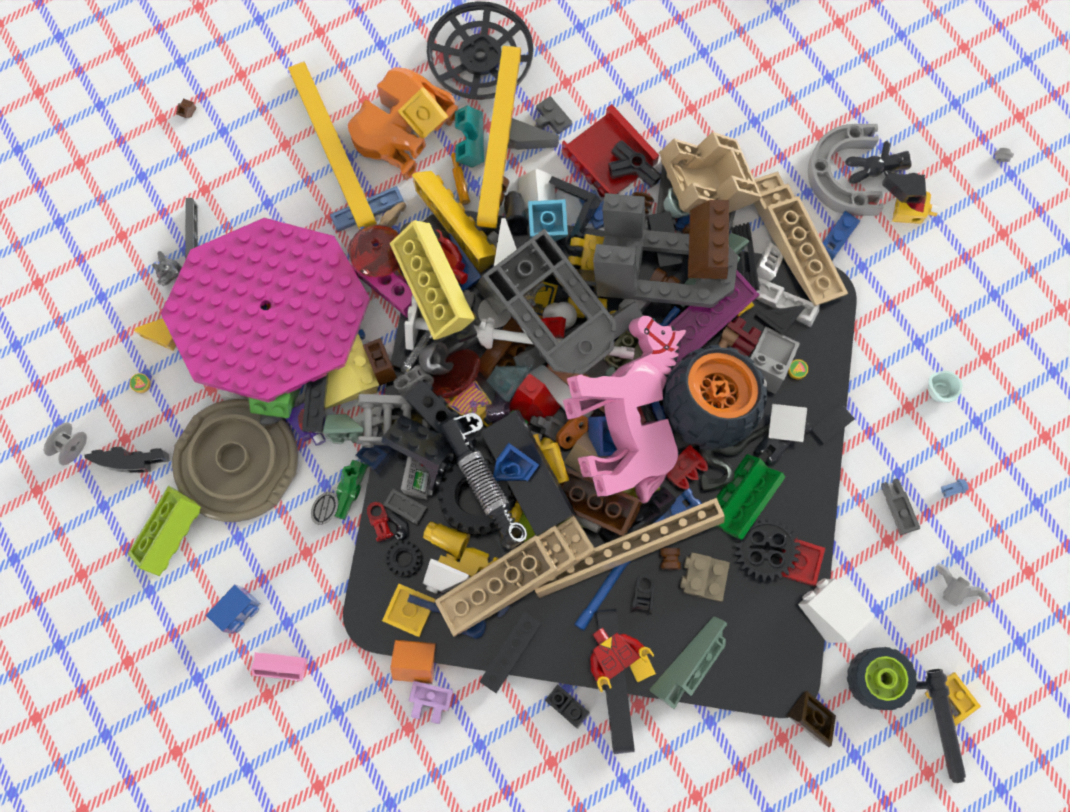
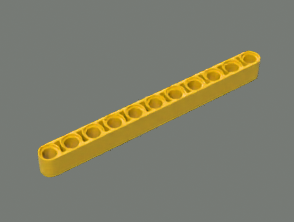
[477,46,521,229]
[288,61,377,230]

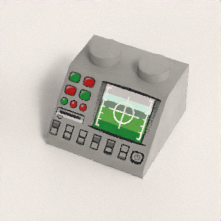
[401,456,434,500]

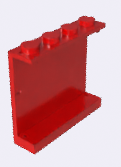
[561,104,659,198]

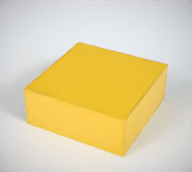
[629,655,656,682]

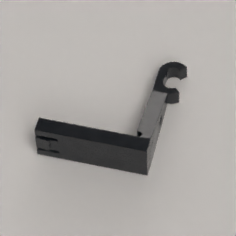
[549,176,601,252]

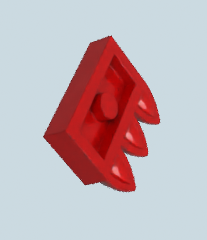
[666,445,708,489]

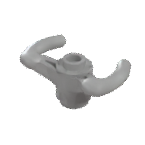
[936,564,991,607]

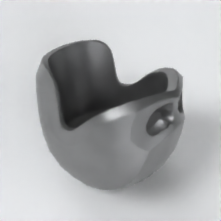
[419,342,454,375]

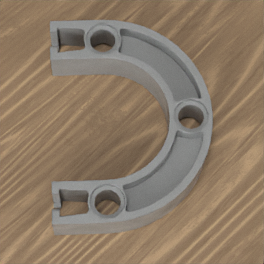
[808,124,884,216]

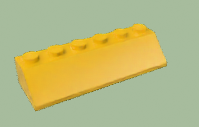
[412,171,497,273]

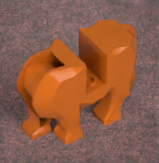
[348,67,459,181]

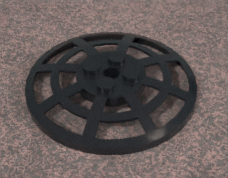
[426,1,533,100]

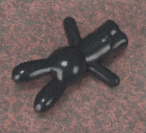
[845,141,912,184]

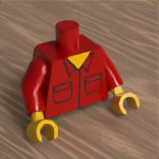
[590,628,654,692]

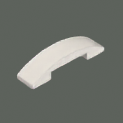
[524,365,593,426]

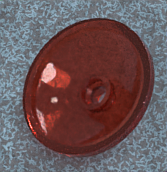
[349,224,400,277]
[432,349,481,399]

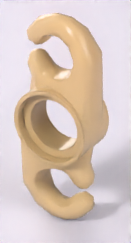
[378,202,407,228]

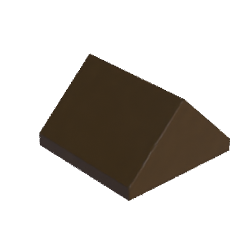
[787,691,836,747]

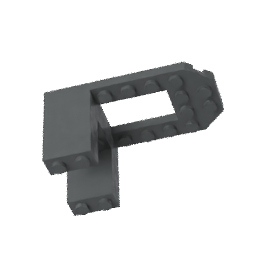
[593,193,738,308]
[475,229,616,375]

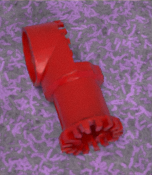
[367,502,394,542]

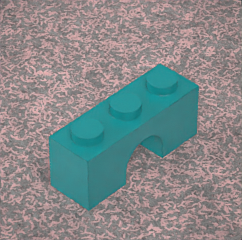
[455,105,484,168]

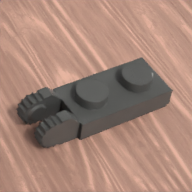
[881,478,920,536]

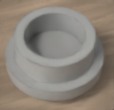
[994,148,1014,162]

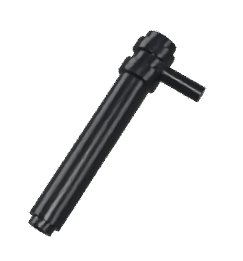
[915,668,966,783]

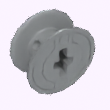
[43,422,87,466]

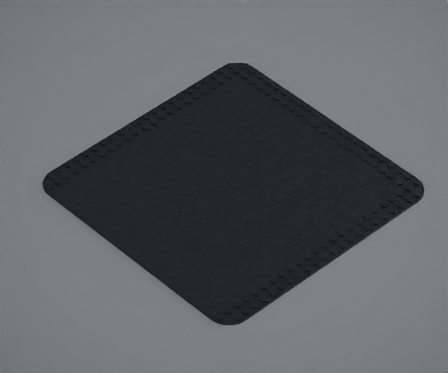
[343,210,857,718]

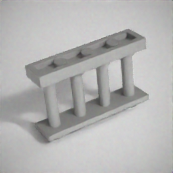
[357,394,431,448]

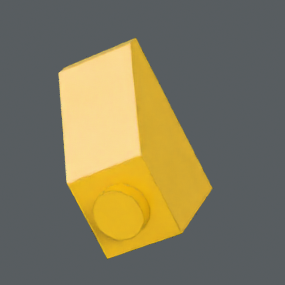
[134,318,176,351]

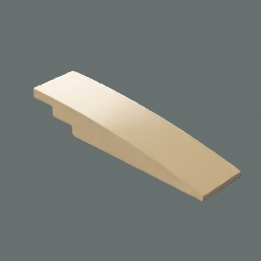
[753,171,848,306]
[435,516,596,636]

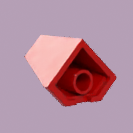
[506,373,560,425]

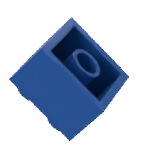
[205,584,261,634]

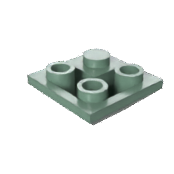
[323,414,364,444]

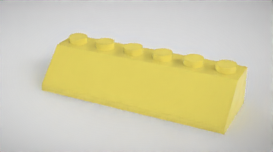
[390,220,475,340]

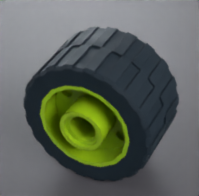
[847,647,917,710]

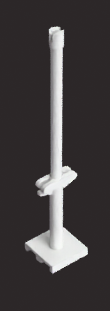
[405,295,635,360]

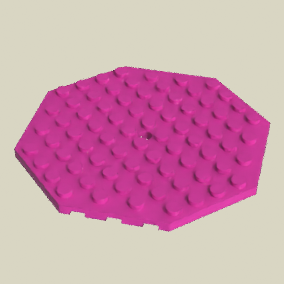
[161,218,370,403]

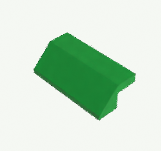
[716,454,786,540]

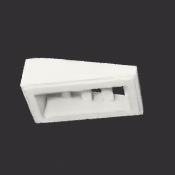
[756,243,783,282]

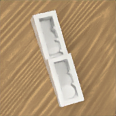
[756,277,819,327]

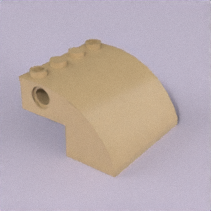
[659,132,762,213]

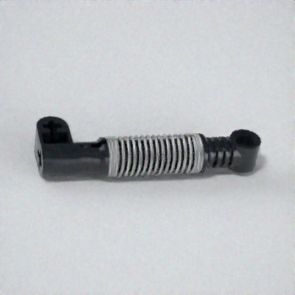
[441,413,527,549]

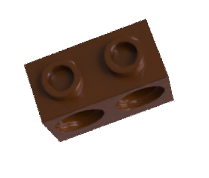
[363,338,397,386]

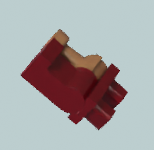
[718,316,761,357]

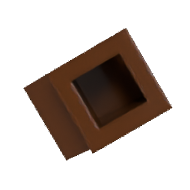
[176,98,197,118]

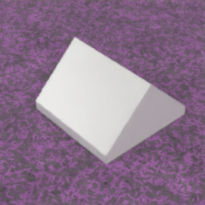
[518,169,556,213]

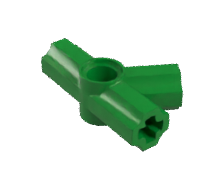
[334,460,368,520]

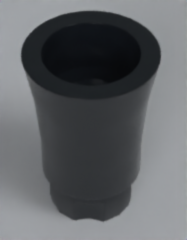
[504,191,529,234]

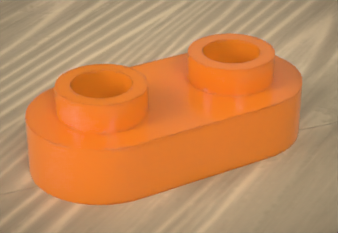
[556,415,588,449]

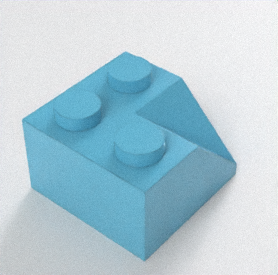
[528,199,568,241]

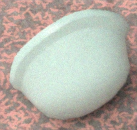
[664,188,690,218]
[928,371,963,403]

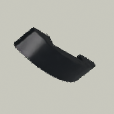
[600,487,676,541]

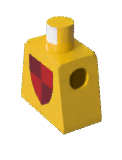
[892,191,939,224]

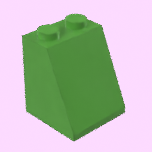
[249,388,301,418]

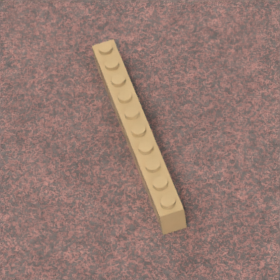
[535,498,725,598]

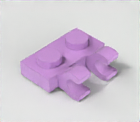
[409,681,453,724]

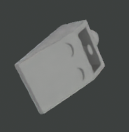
[750,327,800,394]

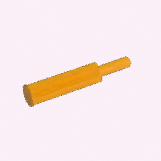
[451,152,470,205]

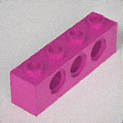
[351,251,413,317]

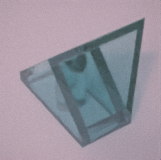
[486,366,532,402]

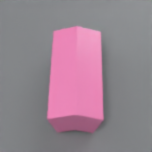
[251,652,307,681]

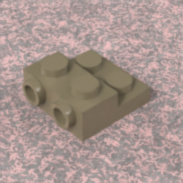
[680,553,730,602]

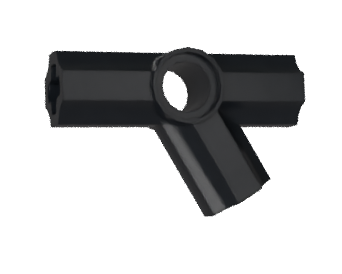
[608,140,662,188]

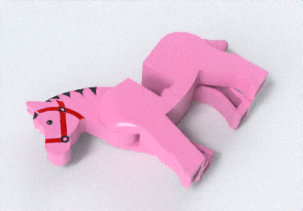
[563,316,686,503]

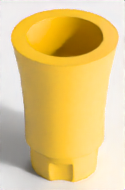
[423,521,470,559]

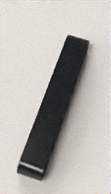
[596,608,635,754]

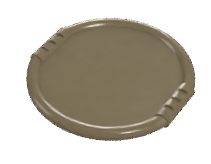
[172,399,298,522]

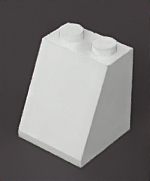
[798,578,875,643]

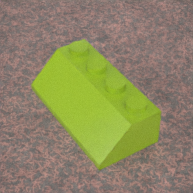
[128,485,201,576]

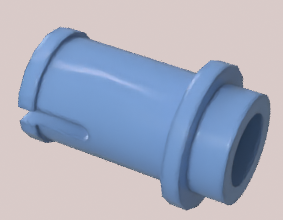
[941,479,969,498]

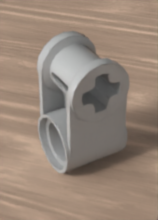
[394,365,434,396]

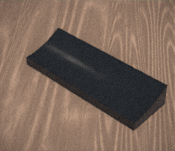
[480,410,576,536]

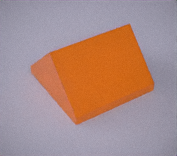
[390,640,436,684]

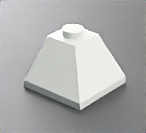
[423,559,470,594]

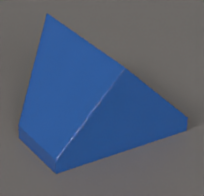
[493,443,539,481]

